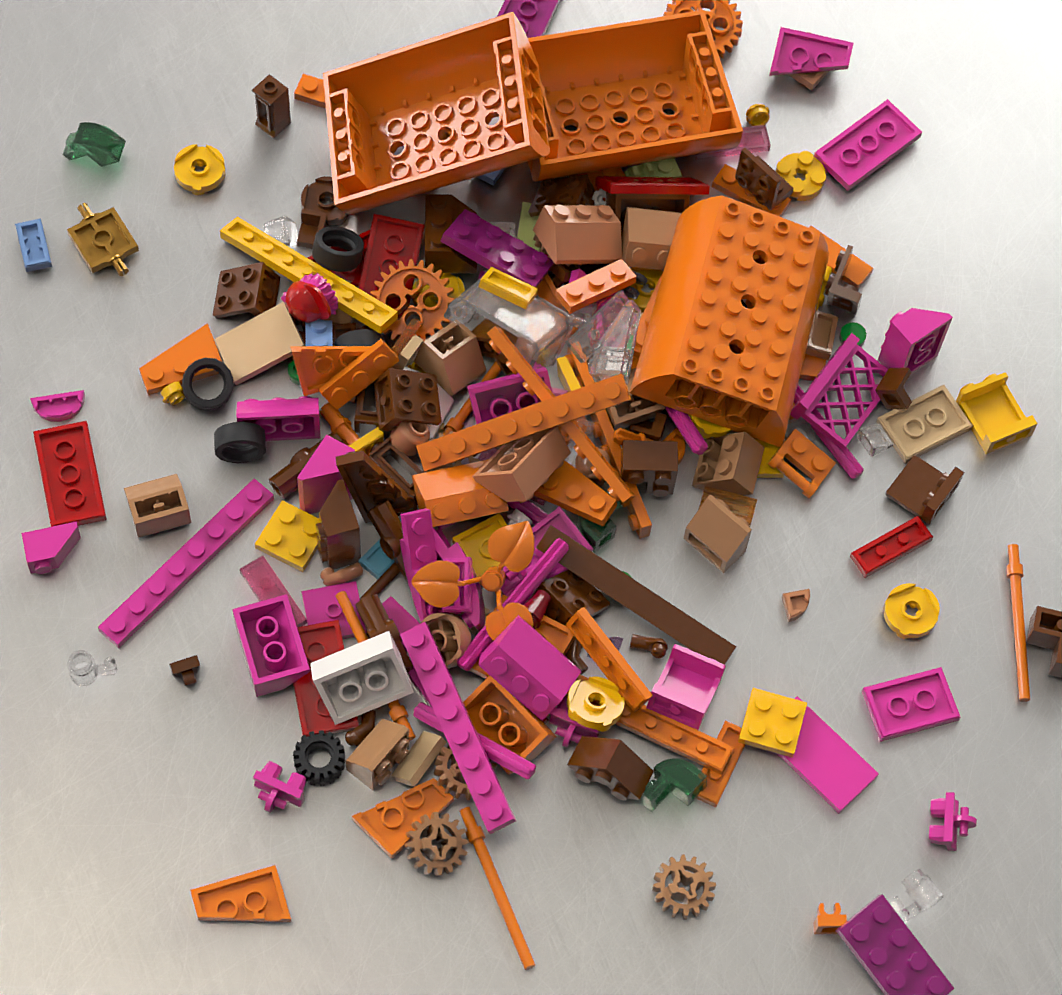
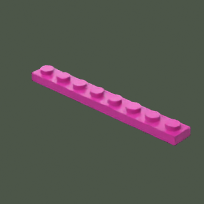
[98,478,274,649]
[400,622,516,834]

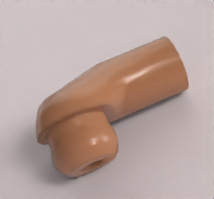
[320,563,363,586]

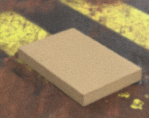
[214,302,305,386]
[876,385,973,463]

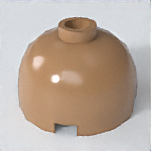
[420,613,472,669]

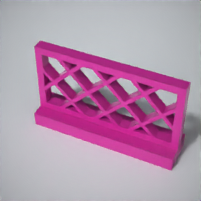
[790,333,888,450]

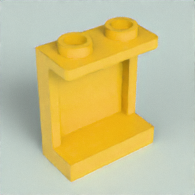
[956,372,1038,454]

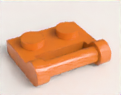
[767,428,836,499]

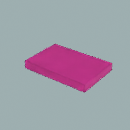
[862,667,961,742]

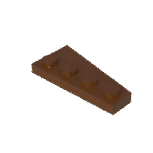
[336,451,418,523]

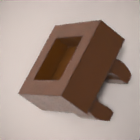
[550,263,584,289]
[169,655,200,686]

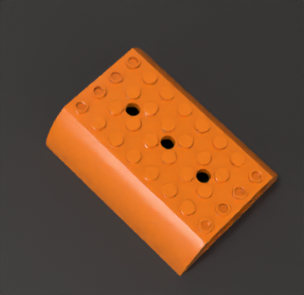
[528,10,743,181]
[323,12,550,215]
[629,195,829,447]

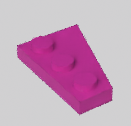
[769,27,854,76]

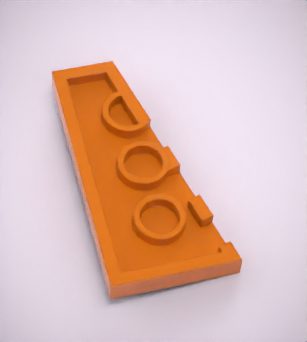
[534,460,617,526]

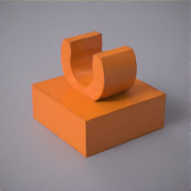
[813,903,847,935]

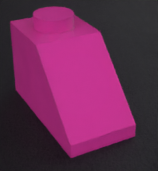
[21,522,81,574]

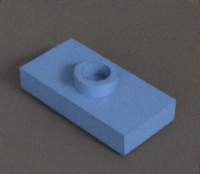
[15,218,52,272]

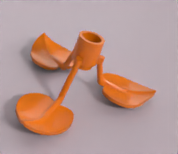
[411,521,535,641]

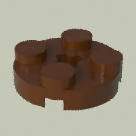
[301,176,349,226]

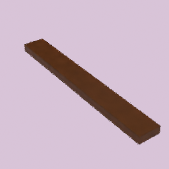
[536,525,737,665]

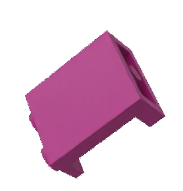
[646,644,726,730]

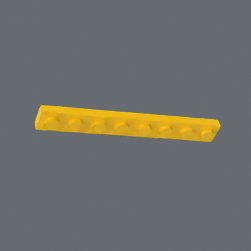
[220,217,398,334]

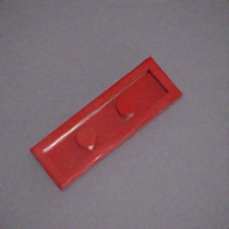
[850,516,933,578]

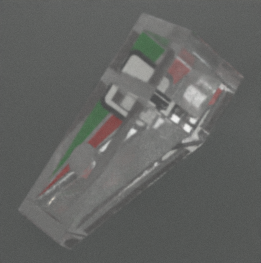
[588,300,641,385]

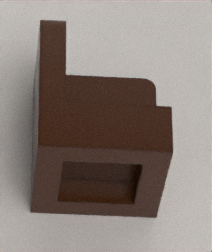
[297,209,328,249]
[875,368,912,409]
[629,412,667,441]

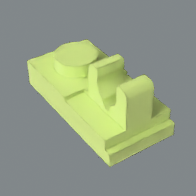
[625,158,682,177]

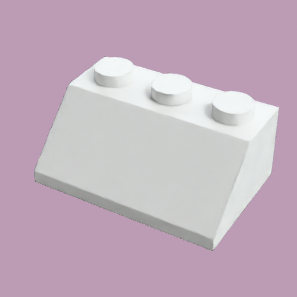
[310,631,414,725]

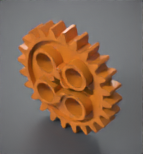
[663,0,743,59]
[370,259,456,345]

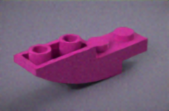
[400,508,443,622]
[433,527,485,632]

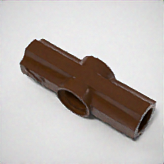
[269,432,344,499]
[367,500,408,584]
[356,594,413,674]

